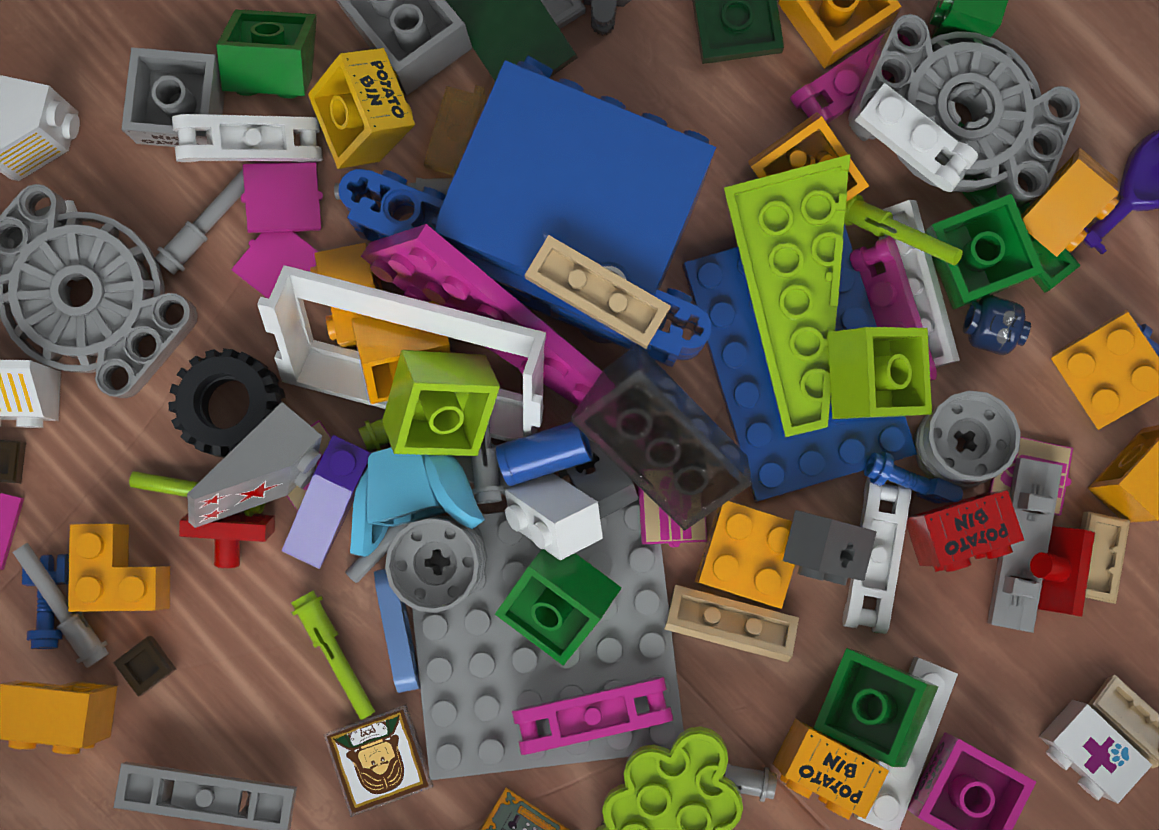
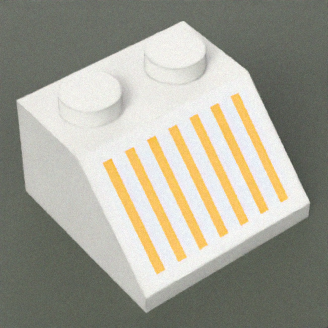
[0,75,80,181]
[0,360,61,428]

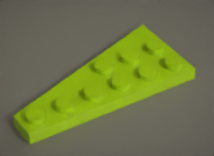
[724,154,850,437]

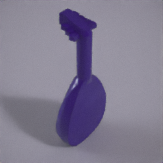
[1083,130,1159,254]

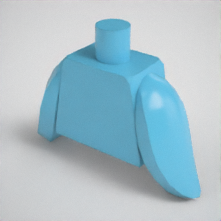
[350,447,485,557]

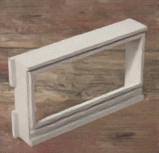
[257,265,546,442]

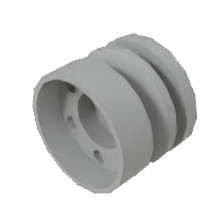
[914,390,1021,490]
[385,515,487,613]

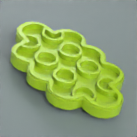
[595,726,743,830]

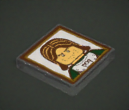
[324,704,434,817]

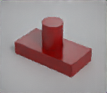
[179,513,275,568]
[1030,526,1095,617]

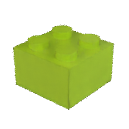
[828,327,932,419]
[382,350,500,456]

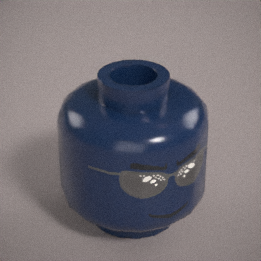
[963,295,1031,355]

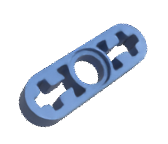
[374,569,420,693]

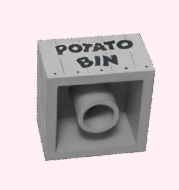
[121,47,225,147]

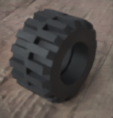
[168,348,286,458]

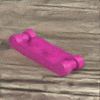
[790,33,911,124]
[850,236,937,381]
[512,676,674,755]

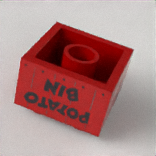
[906,490,1025,572]

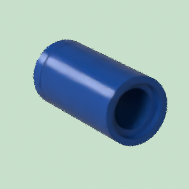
[496,419,593,487]

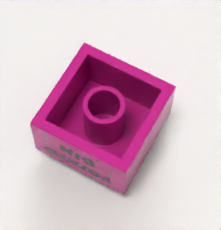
[907,732,1036,830]

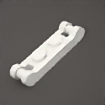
[172,114,323,163]
[842,477,912,634]

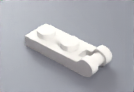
[855,83,978,192]

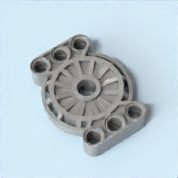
[848,14,1080,207]
[0,184,198,398]

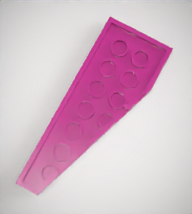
[361,224,681,454]

